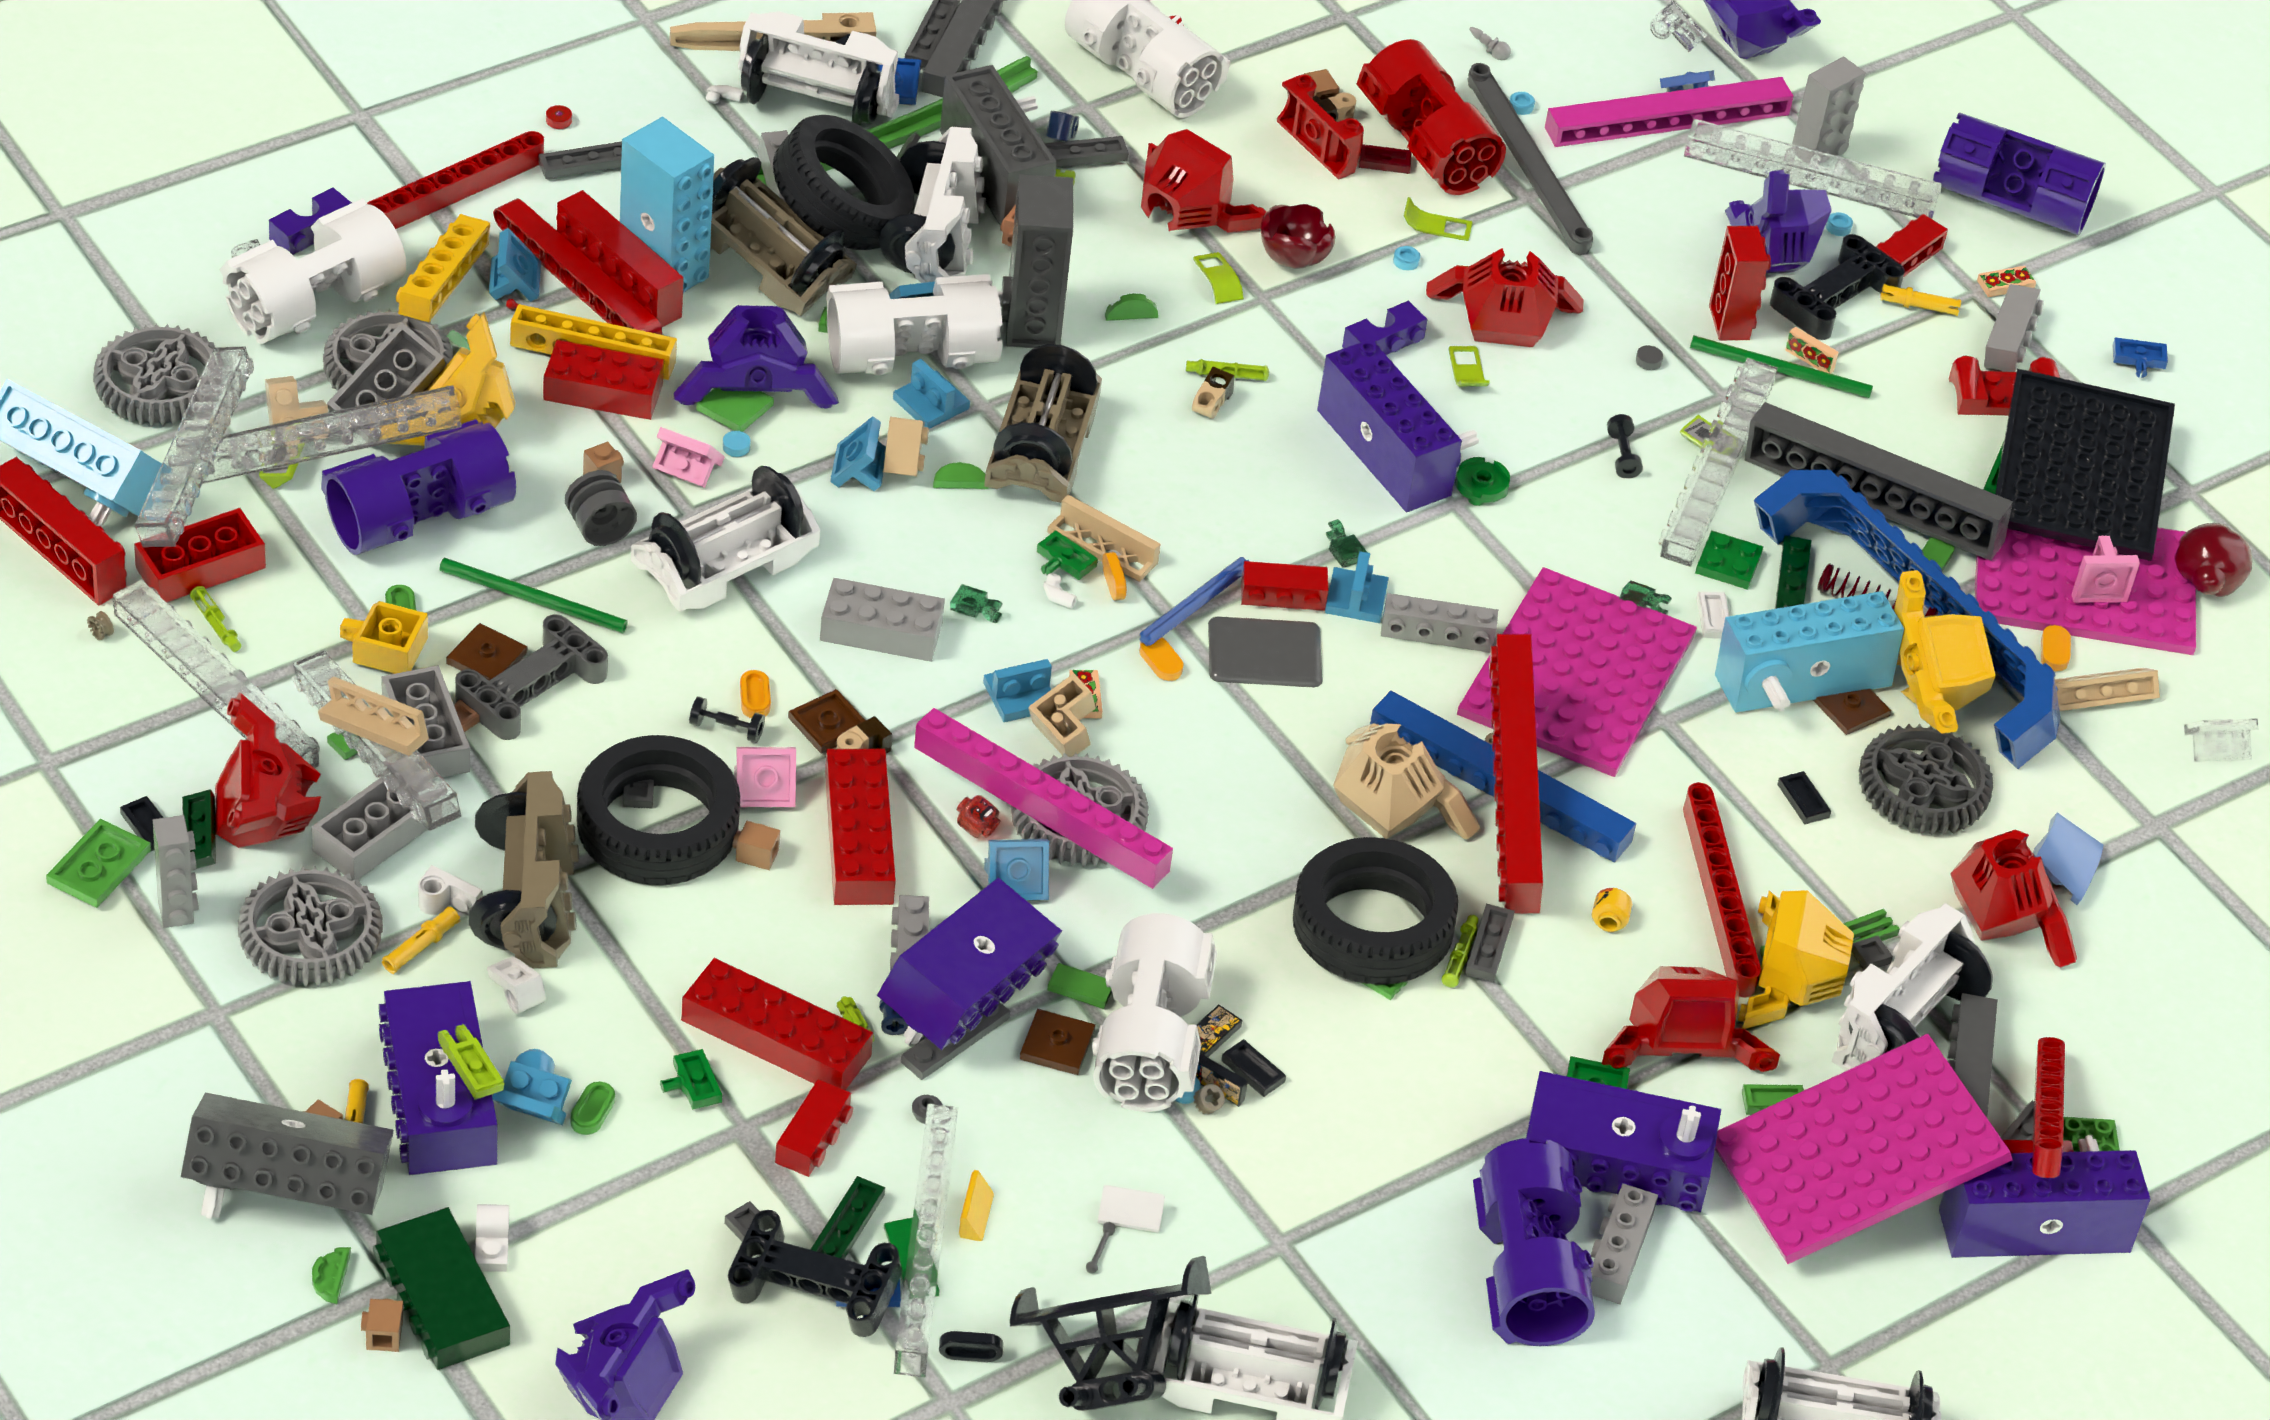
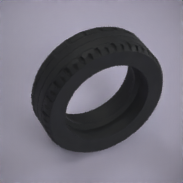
[773,115,914,250]
[576,735,740,885]
[1293,837,1458,985]

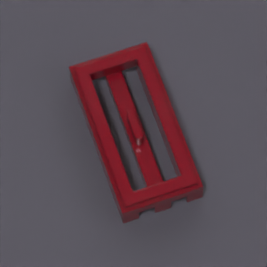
[1358,144,1412,174]

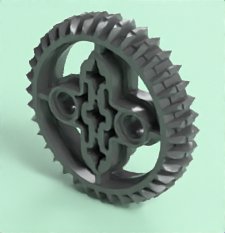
[1858,723,1993,836]

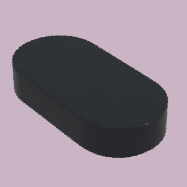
[939,1331,1004,1362]

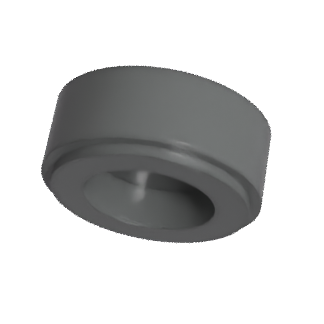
[1636,345,1663,370]

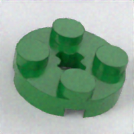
[1455,457,1510,506]

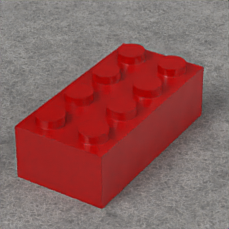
[1709,226,1771,341]
[543,340,664,420]
[134,508,266,604]

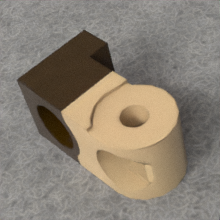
[1313,92,1357,122]
[1192,367,1235,419]
[837,716,892,753]

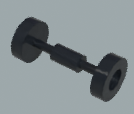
[1607,414,1643,478]
[689,696,765,743]

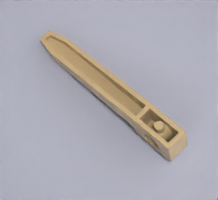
[669,12,876,51]

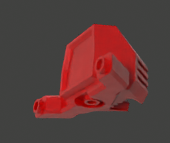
[1141,129,1266,233]
[1426,248,1584,347]
[215,692,321,848]
[1950,829,2077,968]
[1602,966,1780,1072]

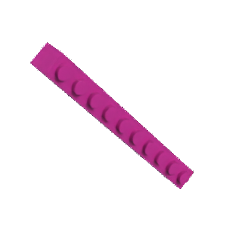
[1544,77,1794,147]
[914,708,1173,889]

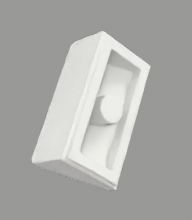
[1097,1185,1165,1233]

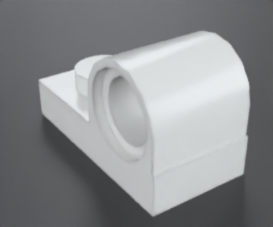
[418,865,483,915]
[487,956,546,1014]
[475,1204,509,1272]

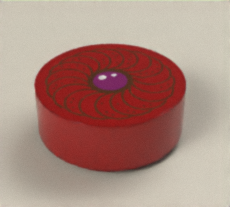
[546,105,572,129]

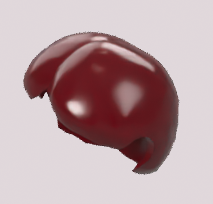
[1261,204,1336,269]
[2175,523,2252,597]

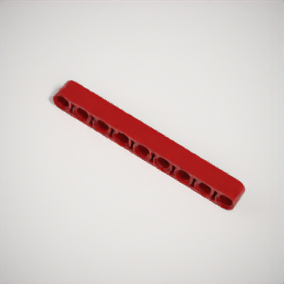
[367,131,544,229]
[493,198,663,335]
[1683,782,1761,998]
[2032,1037,2065,1178]

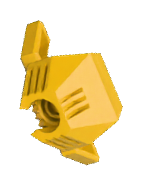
[379,312,516,446]
[1895,570,1996,734]
[1738,890,1854,1029]

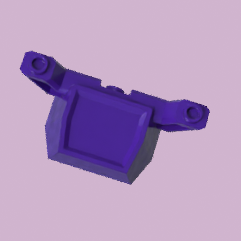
[1703,0,1821,59]
[1725,170,1832,274]
[673,305,839,408]
[555,1269,695,1420]

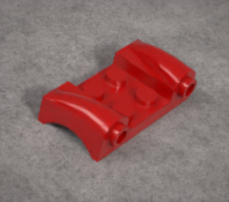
[1277,74,1364,180]
[1949,355,2061,416]

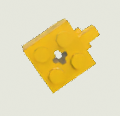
[340,601,428,674]

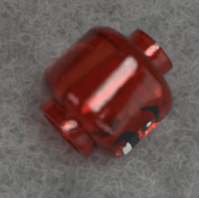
[956,795,1001,839]

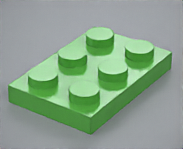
[46,818,151,908]

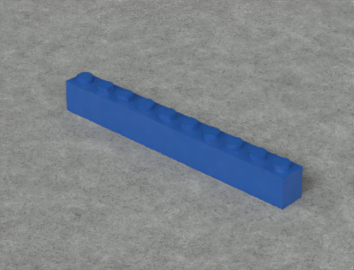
[1370,690,1637,863]

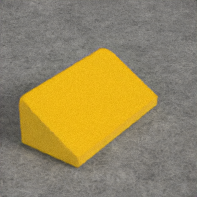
[959,1170,994,1241]

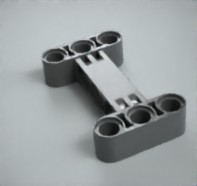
[455,614,608,740]

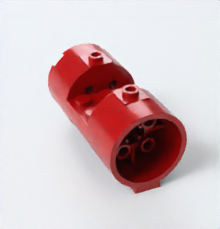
[1356,39,1506,195]

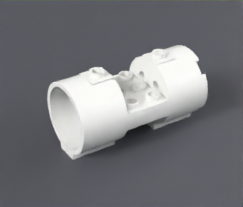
[1065,0,1231,118]
[219,198,406,344]
[826,274,1003,375]
[1092,913,1217,1112]

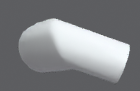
[706,85,744,104]
[1043,573,1077,609]

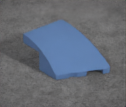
[2033,812,2104,905]

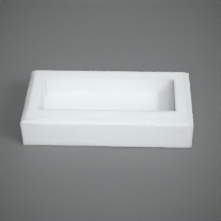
[1696,591,1730,638]

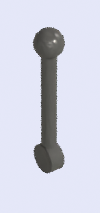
[1086,1222,1116,1274]

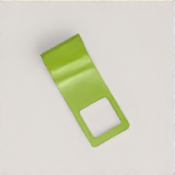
[1404,197,1472,241]
[1193,252,1244,304]
[1448,346,1490,386]

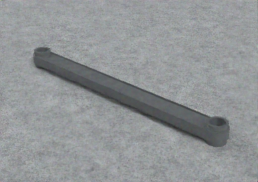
[1467,63,1593,255]

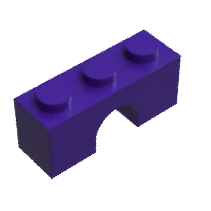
[268,187,352,255]
[1342,300,1428,355]

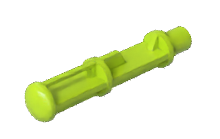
[1186,359,1269,381]
[190,586,242,652]
[1441,915,1479,988]

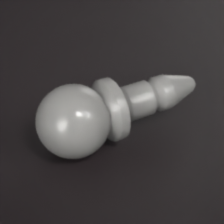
[1469,27,1511,60]

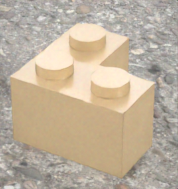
[264,376,331,440]
[883,417,929,477]
[1028,673,1096,757]

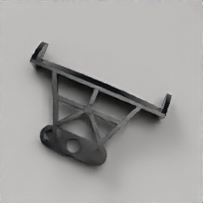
[1009,1255,1212,1411]

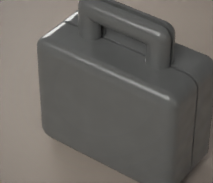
[1208,616,1323,688]

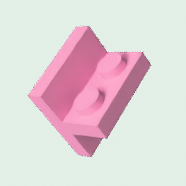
[652,427,725,488]
[2071,536,2140,603]
[734,747,796,807]

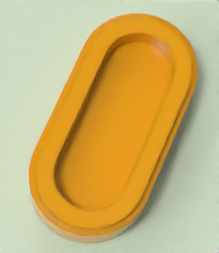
[1102,552,1127,600]
[2041,625,2071,671]
[1139,637,1183,681]
[740,670,771,718]

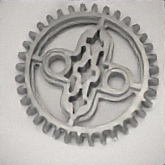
[323,308,454,408]
[93,323,226,427]
[1010,752,1149,868]
[238,866,383,987]

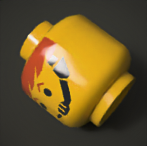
[1591,888,1633,932]

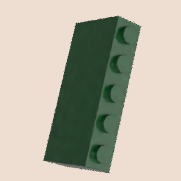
[373,1207,510,1370]

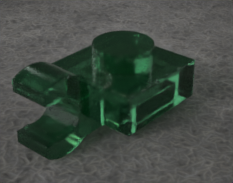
[1326,519,1368,568]
[1619,580,1672,615]
[950,584,1003,623]

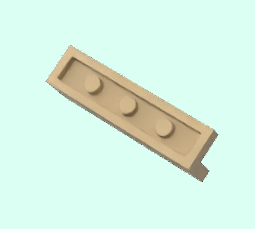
[1047,495,1161,582]
[2055,668,2160,711]
[318,676,429,756]

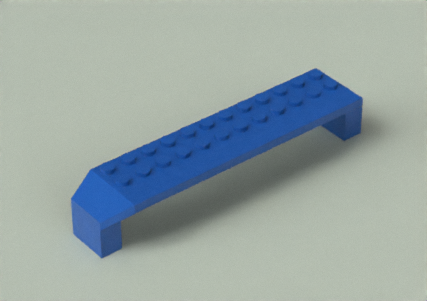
[1753,470,2061,769]

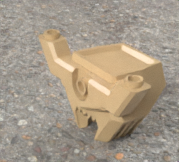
[1333,723,1480,839]

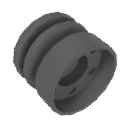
[565,470,637,546]

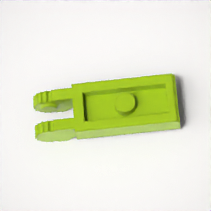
[438,1024,505,1099]

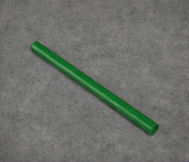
[1690,335,1873,398]
[439,557,628,634]

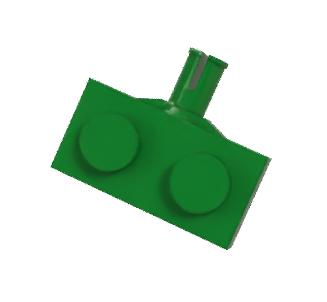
[1037,530,1098,580]
[660,1049,722,1110]

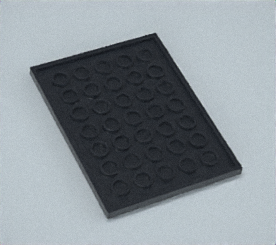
[1995,368,2175,561]

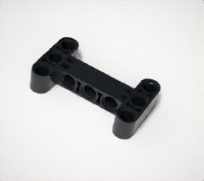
[1769,234,1905,340]
[727,1210,903,1337]

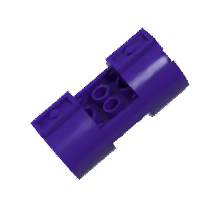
[1933,112,2106,236]
[321,419,516,555]
[1473,1138,1595,1346]

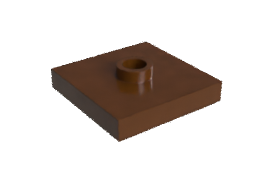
[446,623,528,681]
[788,689,866,754]
[1813,689,1892,735]
[1020,1008,1096,1075]

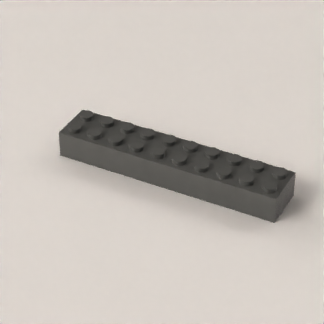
[1744,402,2013,561]

